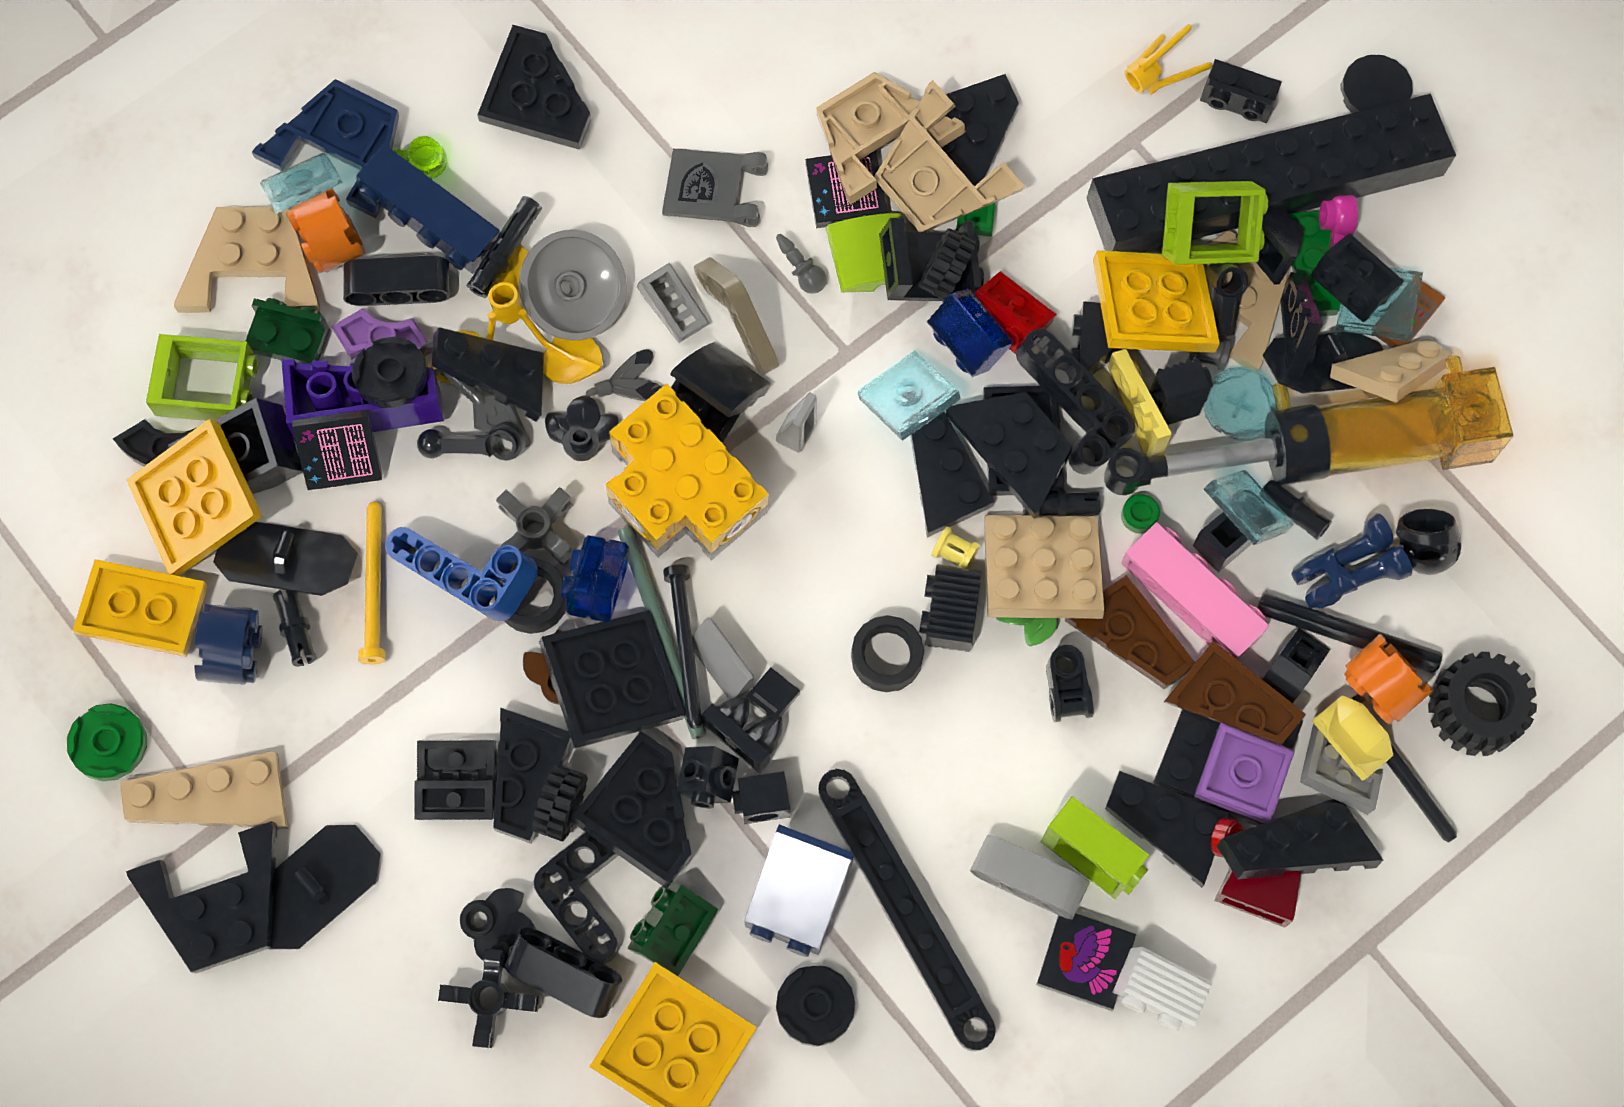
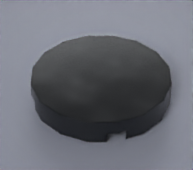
[1340,55,1413,113]
[352,337,428,408]
[776,966,855,1047]

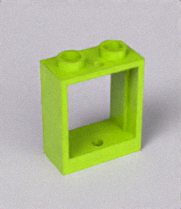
[1162,181,1268,265]
[146,334,258,421]
[1040,796,1149,900]

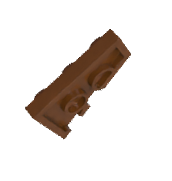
[1065,575,1196,690]
[1164,641,1306,745]

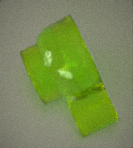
[393,136,448,179]

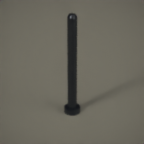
[663,564,703,729]
[1350,694,1457,843]

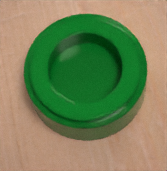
[1121,494,1160,534]

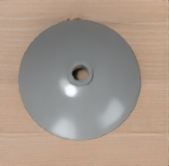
[519,230,627,341]

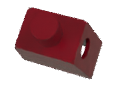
[1214,869,1301,928]

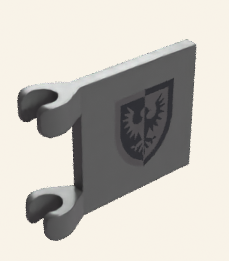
[662,148,768,227]

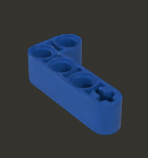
[385,527,538,622]

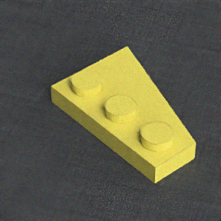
[1108,349,1172,457]

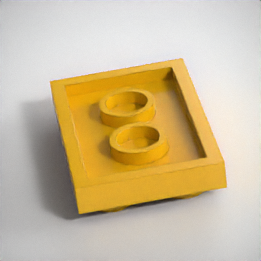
[72,559,208,657]

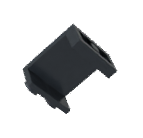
[879,218,984,302]

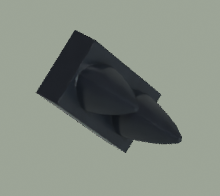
[702,697,783,774]

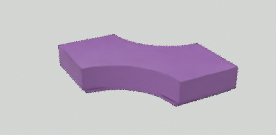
[331,308,433,360]

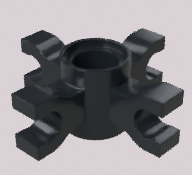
[438,949,540,1048]

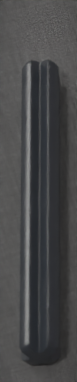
[1257,593,1443,673]

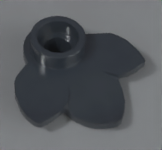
[545,395,619,461]
[460,888,536,968]

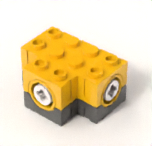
[605,383,769,561]

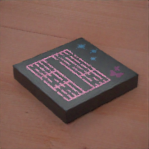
[805,150,887,229]
[292,409,382,491]

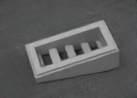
[637,262,710,343]
[776,392,817,453]

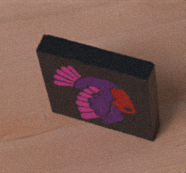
[1036,913,1136,1011]

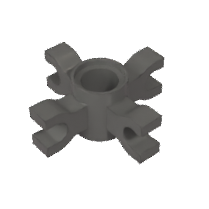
[496,487,574,566]

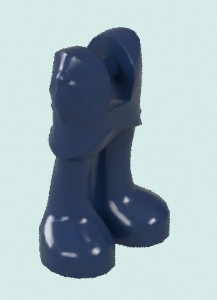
[1291,513,1413,609]

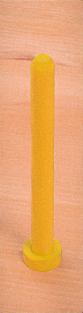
[358,502,386,664]

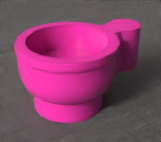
[1319,195,1358,249]

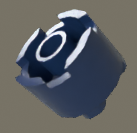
[194,604,263,685]

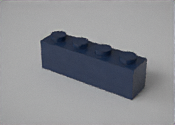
[356,144,500,274]

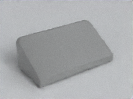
[692,617,754,699]

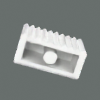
[1113,947,1212,1031]

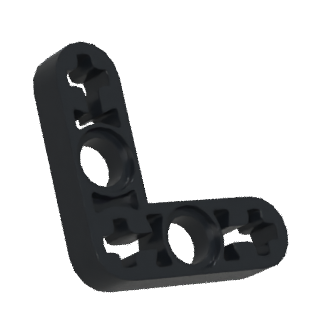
[533,833,619,964]

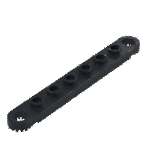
[818,768,996,1052]

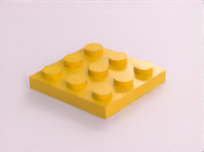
[1093,250,1220,353]
[126,419,263,576]
[589,962,757,1107]

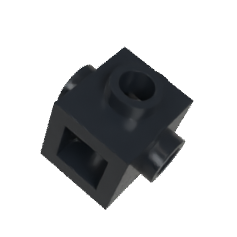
[676,746,739,809]

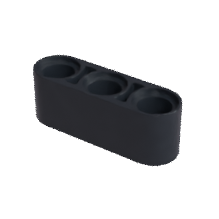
[343,256,449,306]
[504,927,623,1018]

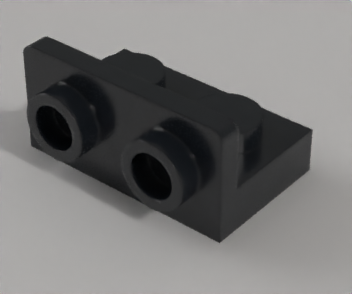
[1200,59,1282,124]
[1311,233,1404,322]

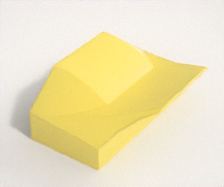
[1311,695,1393,781]

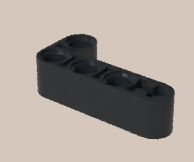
[1016,329,1135,475]

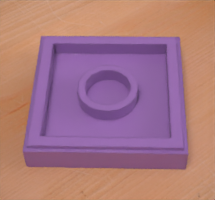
[1194,723,1295,823]

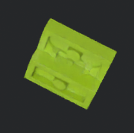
[825,213,902,293]

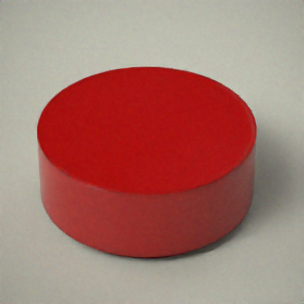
[1211,818,1243,858]

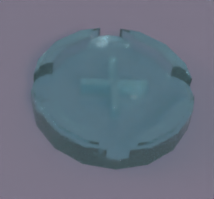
[1203,367,1279,440]

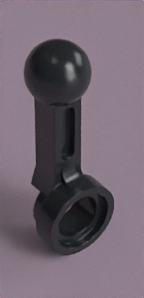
[417,422,526,461]

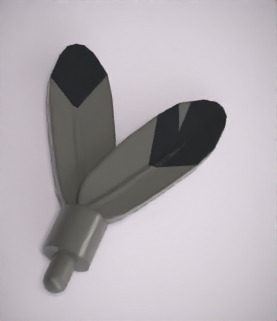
[586,349,662,401]

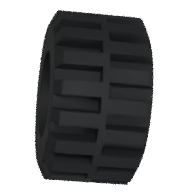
[1428,651,1537,756]

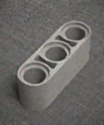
[970,835,1090,919]

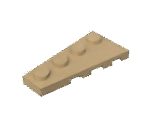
[120,751,289,829]

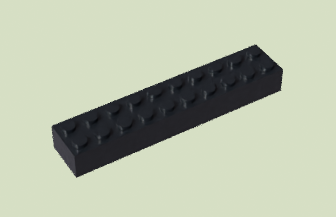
[1086,94,1456,253]

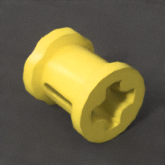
[931,526,980,569]

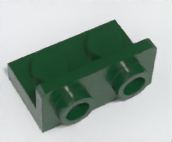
[245,298,330,364]
[628,882,719,976]

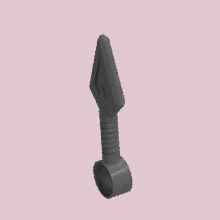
[419,341,531,447]

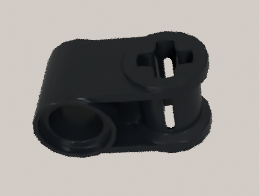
[1046,645,1094,722]

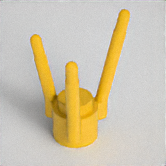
[1124,24,1213,95]

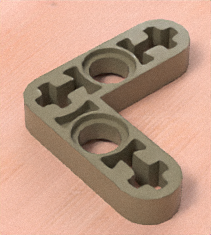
[694,257,779,375]

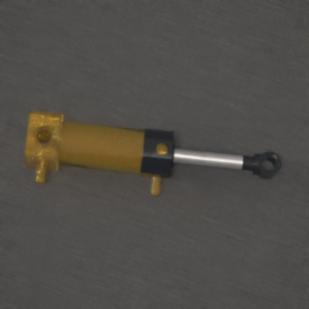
[1104,355,1514,496]

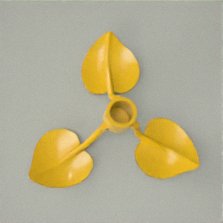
[429,243,603,385]

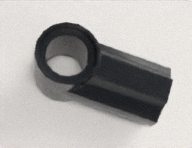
[1205,263,1248,337]

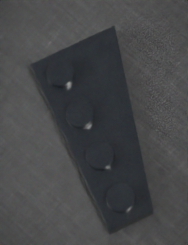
[1216,799,1383,879]

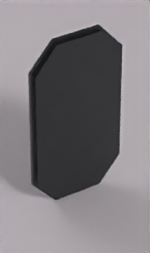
[1262,331,1384,394]
[213,522,358,596]
[269,825,381,950]

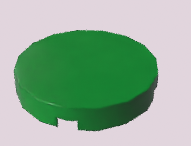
[67,703,147,782]

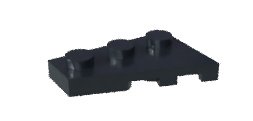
[1281,272,1323,378]
[432,327,544,422]
[909,408,994,538]
[493,708,572,844]
[1105,771,1230,888]

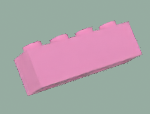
[1121,522,1269,660]

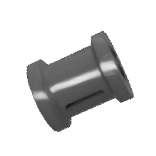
[1188,338,1232,371]

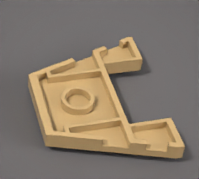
[816,72,965,205]
[874,80,1026,232]
[174,207,320,313]
[1203,230,1290,375]

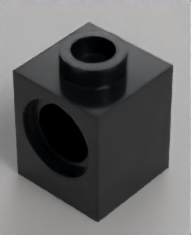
[732,771,790,825]

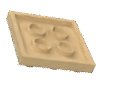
[984,515,1104,619]

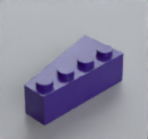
[281,359,444,440]

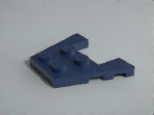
[252,79,399,218]

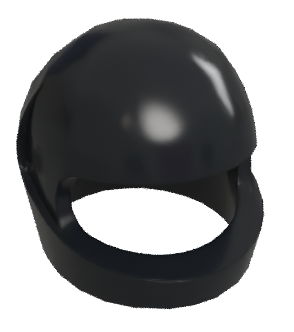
[1395,509,1462,575]

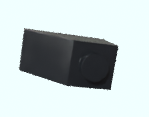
[1235,207,1303,285]
[1262,628,1331,704]

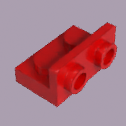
[965,271,1057,354]

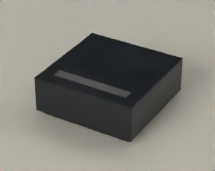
[746,667,800,718]

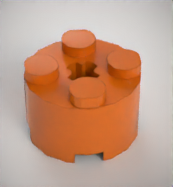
[286,188,366,273]
[1344,634,1434,724]

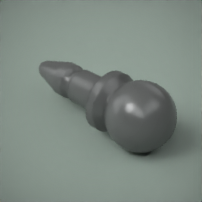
[776,234,827,294]

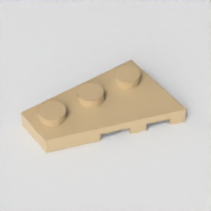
[1330,340,1453,403]

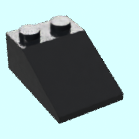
[168,398,303,494]

